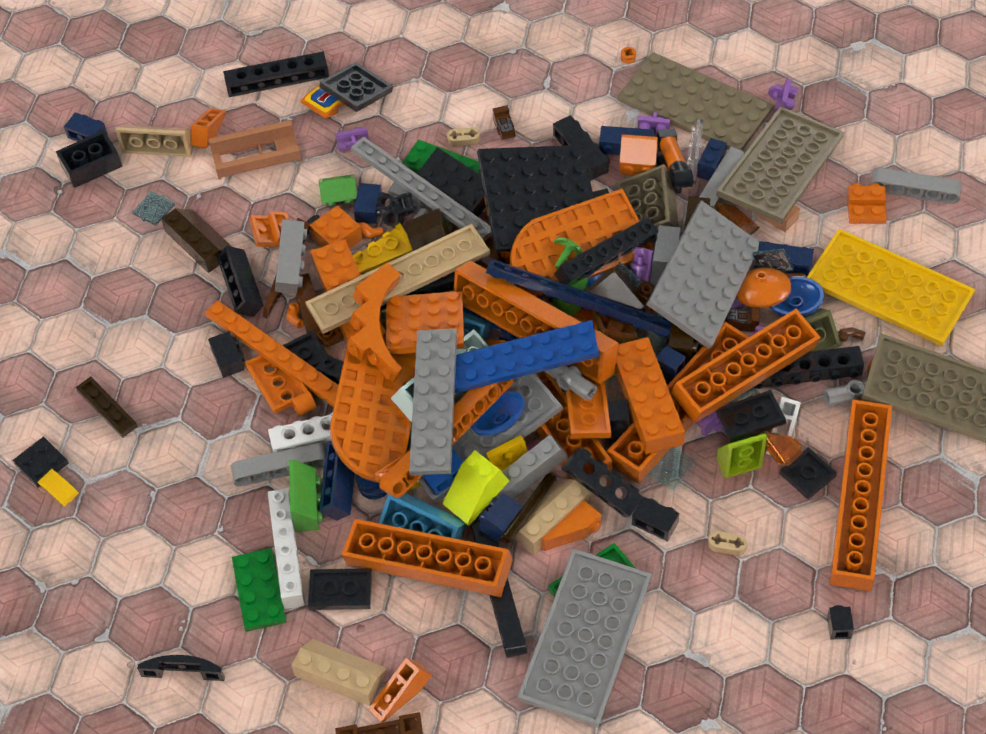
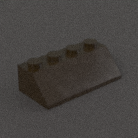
[161,208,232,273]

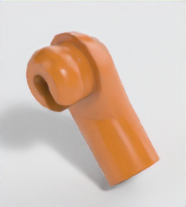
[286,302,304,328]

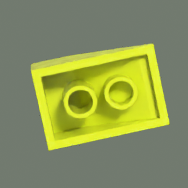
[443,450,509,526]

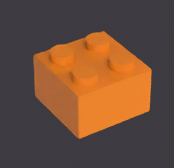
[309,205,363,249]

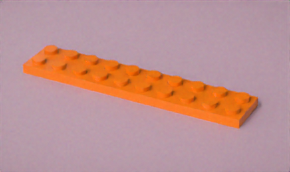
[565,308,611,439]

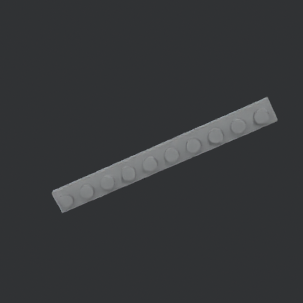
[351,137,492,242]

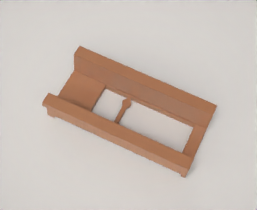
[209,120,301,180]

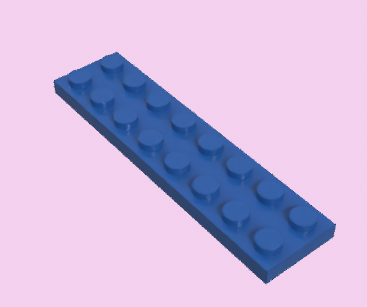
[455,320,600,394]

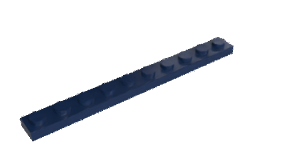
[486,259,672,337]

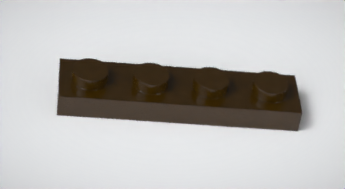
[76,377,138,438]

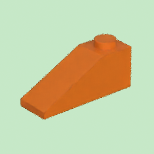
[191,108,226,148]
[542,500,602,551]
[368,658,432,723]

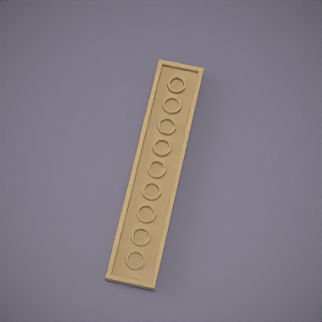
[305,224,490,334]

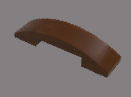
[296,273,320,334]
[335,712,423,734]

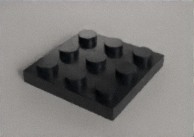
[319,62,393,112]

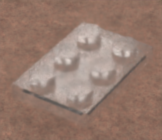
[687,119,704,184]

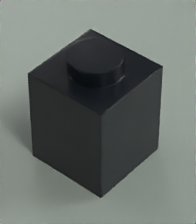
[827,605,854,640]

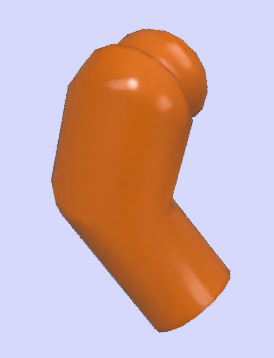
[359,222,384,238]

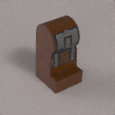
[492,105,516,140]
[724,307,760,332]

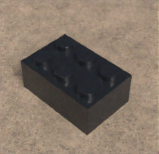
[56,130,123,188]

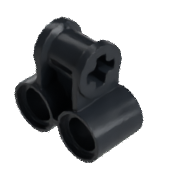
[377,192,417,228]

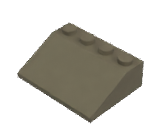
[616,164,679,239]

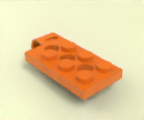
[244,355,317,417]

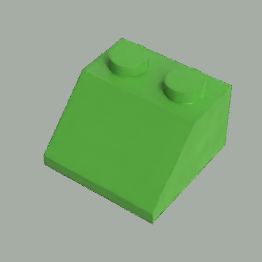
[319,174,357,206]

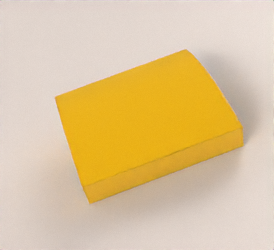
[486,435,528,472]

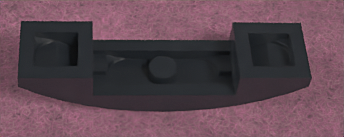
[137,655,225,681]

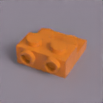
[846,183,887,224]

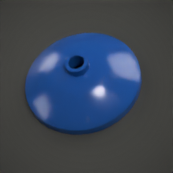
[769,277,824,317]
[471,391,525,437]

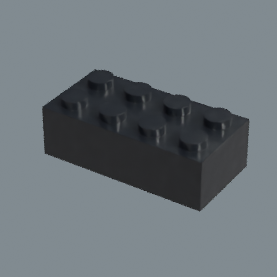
[417,147,486,217]

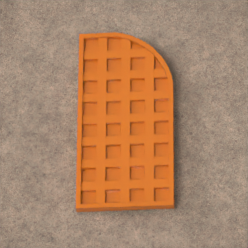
[510,188,654,297]
[330,331,416,483]

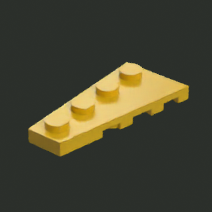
[352,223,413,275]

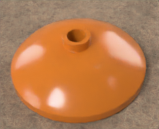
[736,267,791,308]

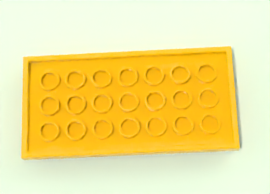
[806,228,976,347]

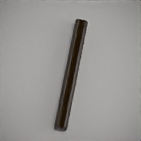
[502,473,556,543]

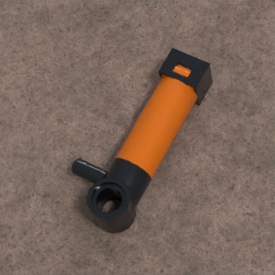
[657,128,693,194]

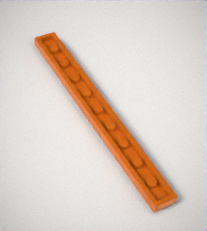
[205,300,338,407]

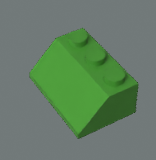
[289,460,323,532]

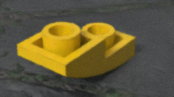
[37,469,79,507]

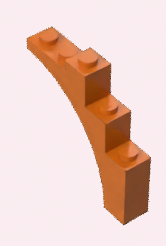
[347,262,402,382]

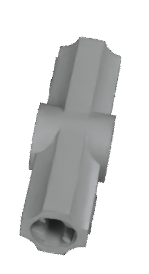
[544,365,597,401]
[823,380,866,407]

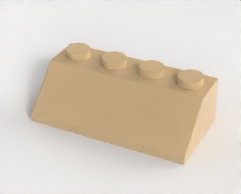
[115,126,194,157]
[514,478,590,555]
[291,639,389,706]

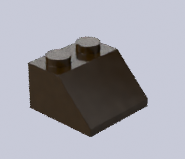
[406,208,450,251]

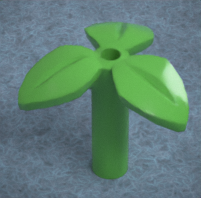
[553,237,583,268]

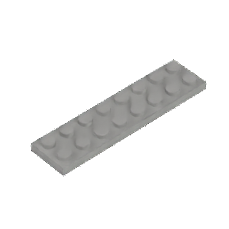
[409,329,457,475]

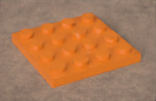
[386,291,465,355]

